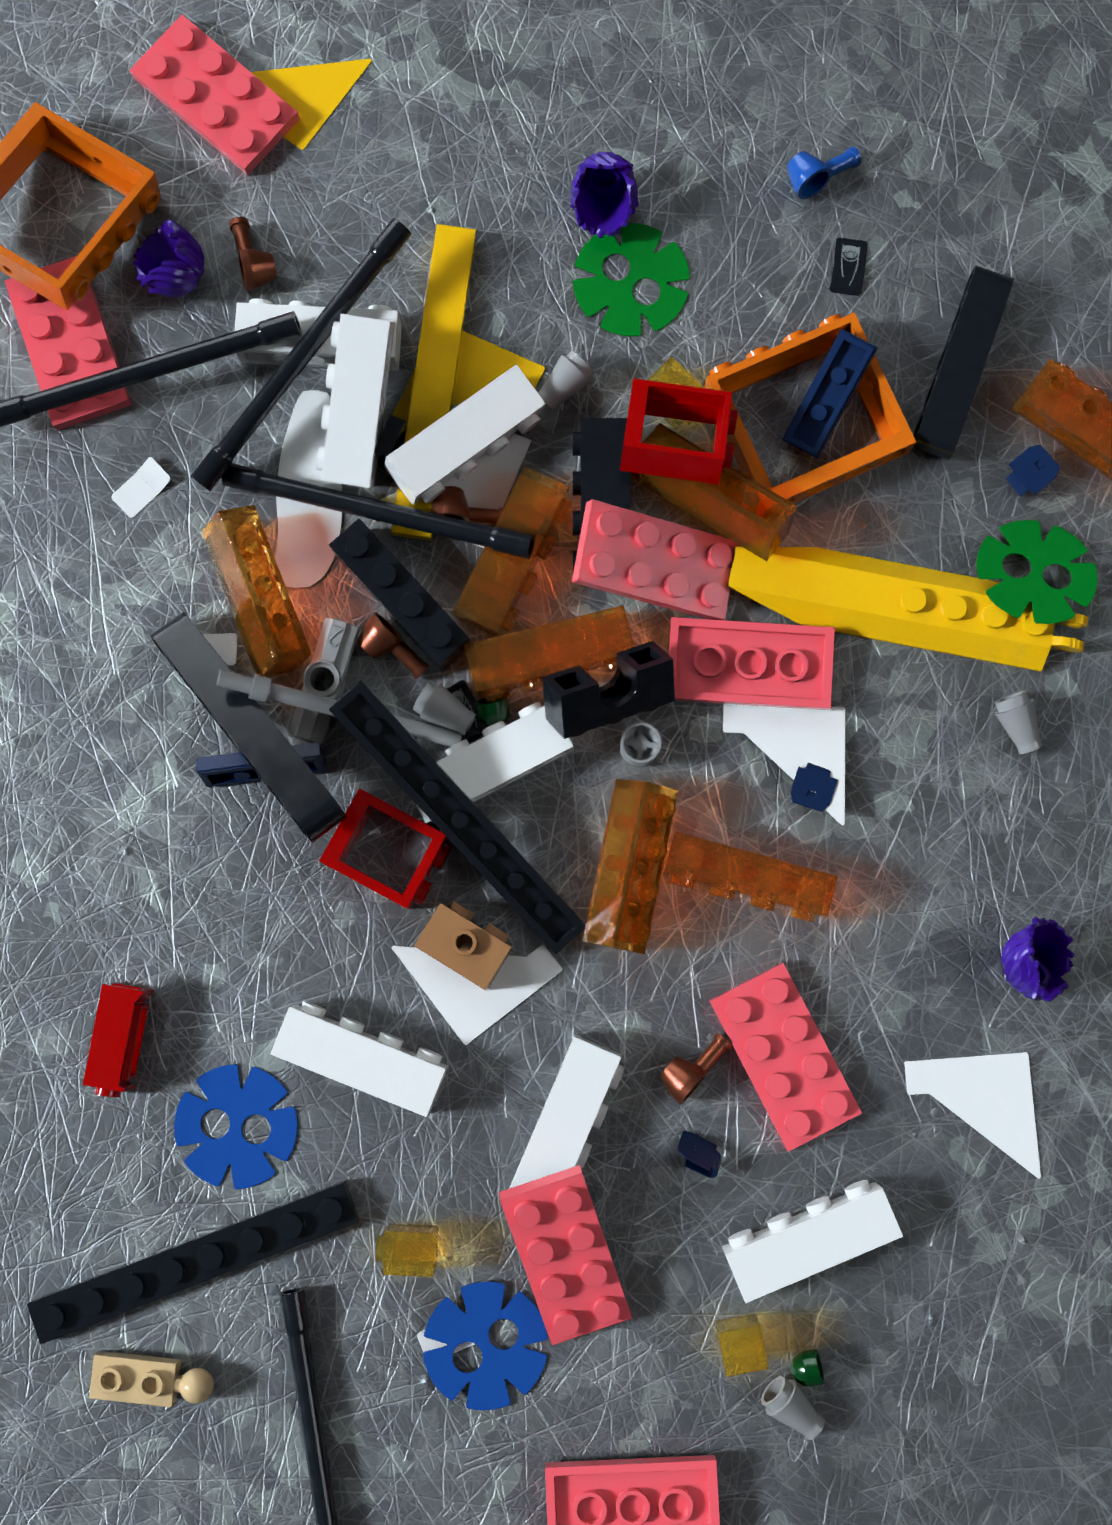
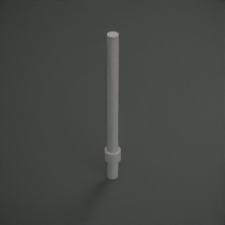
[216,669,462,747]

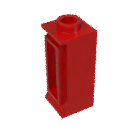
[83,983,154,1097]

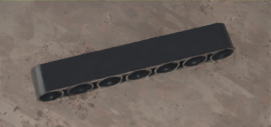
[150,612,347,843]

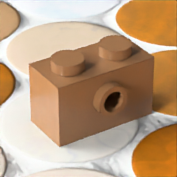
[414,901,513,990]

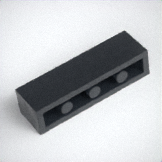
[573,418,630,587]
[329,518,472,673]

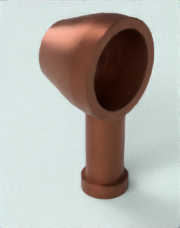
[229,217,276,291]
[430,486,506,528]
[357,612,430,680]
[660,1033,733,1105]

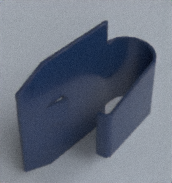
[1005,445,1060,496]
[791,762,837,812]
[677,1131,722,1178]

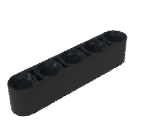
[913,265,1014,460]

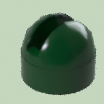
[475,695,510,726]
[791,1349,824,1387]

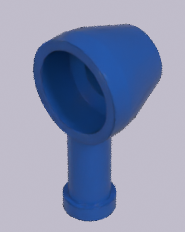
[787,147,861,199]

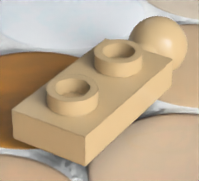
[89,1351,214,1408]

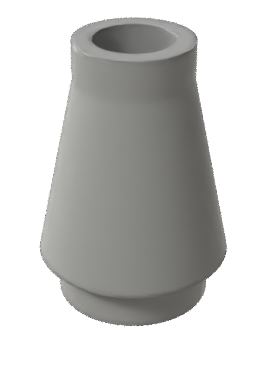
[538,350,595,411]
[413,682,477,735]
[994,690,1043,754]
[761,1376,825,1440]

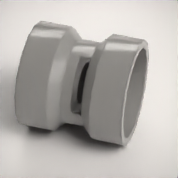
[619,722,662,767]

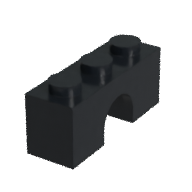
[542,641,675,739]

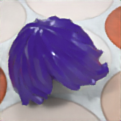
[570,152,639,239]
[132,219,205,298]
[1001,917,1075,1002]

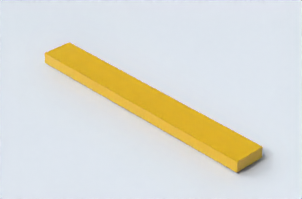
[391,224,476,541]

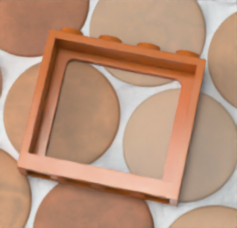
[0,102,161,311]
[704,312,916,517]

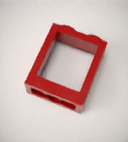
[620,378,738,485]
[319,788,452,909]

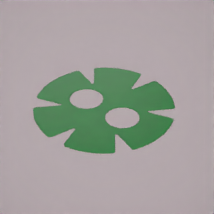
[573,223,690,336]
[976,520,1098,624]

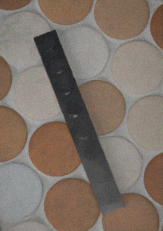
[329,680,587,954]
[27,1180,360,1344]

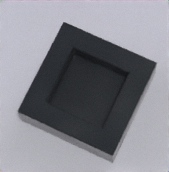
[375,414,407,464]

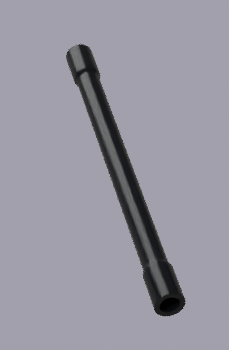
[191,218,412,491]
[0,311,302,427]
[222,463,535,559]
[279,1288,338,1525]

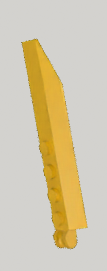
[728,547,1089,672]

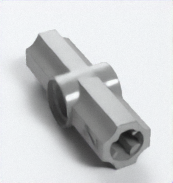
[288,617,360,745]

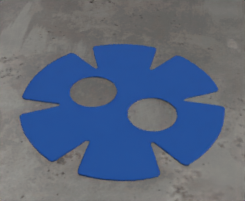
[174,1064,297,1189]
[423,1282,548,1411]

